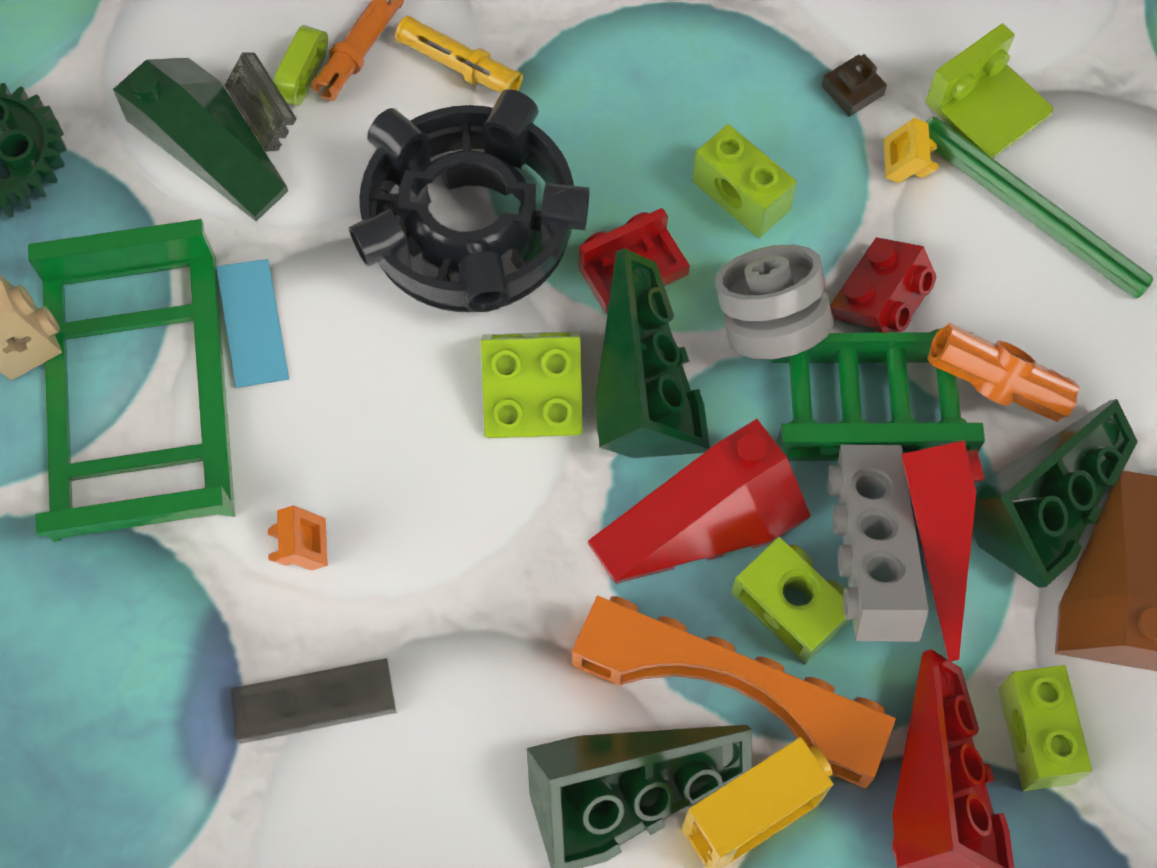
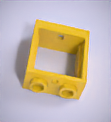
[682,737,834,868]

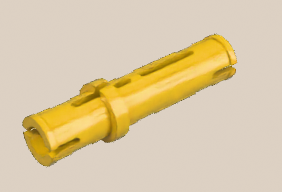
[395,15,523,94]

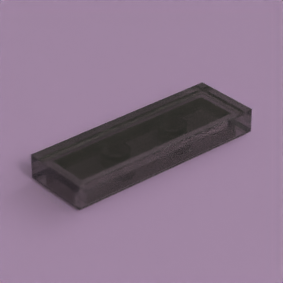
[230,658,397,744]

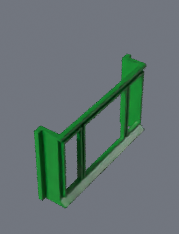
[28,219,236,542]

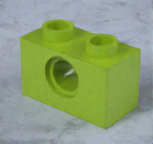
[692,124,797,238]
[731,537,849,665]
[998,665,1093,792]

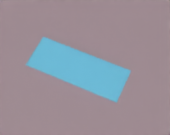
[216,259,289,388]

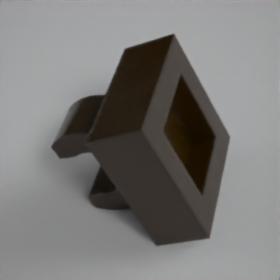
[821,54,887,117]

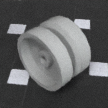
[715,244,834,359]

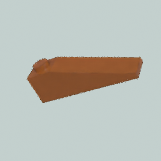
[1055,470,1157,671]

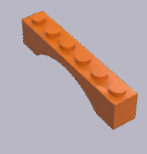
[572,595,896,789]

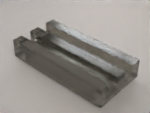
[224,52,297,152]

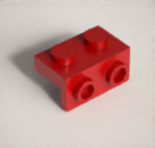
[579,208,690,314]
[830,237,936,333]

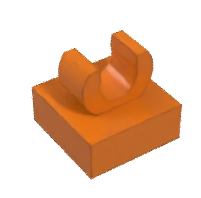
[267,505,328,571]

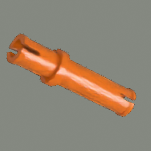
[311,0,404,101]

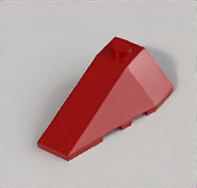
[588,419,811,584]
[901,440,984,662]
[892,649,1014,868]

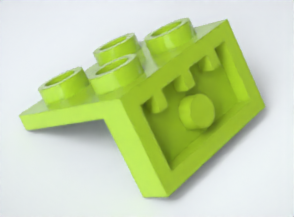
[925,23,1054,159]
[481,331,583,438]

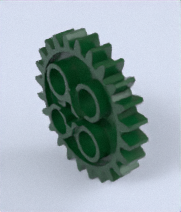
[0,83,67,218]

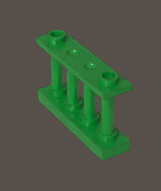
[771,328,985,461]

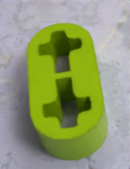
[272,25,328,106]

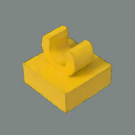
[884,117,938,183]

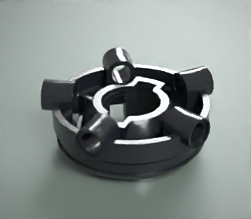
[348,89,590,313]

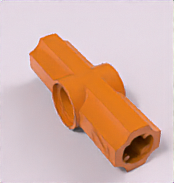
[927,323,1080,422]

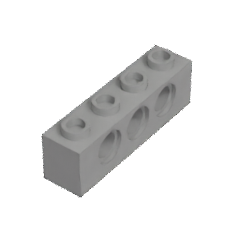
[828,445,929,642]

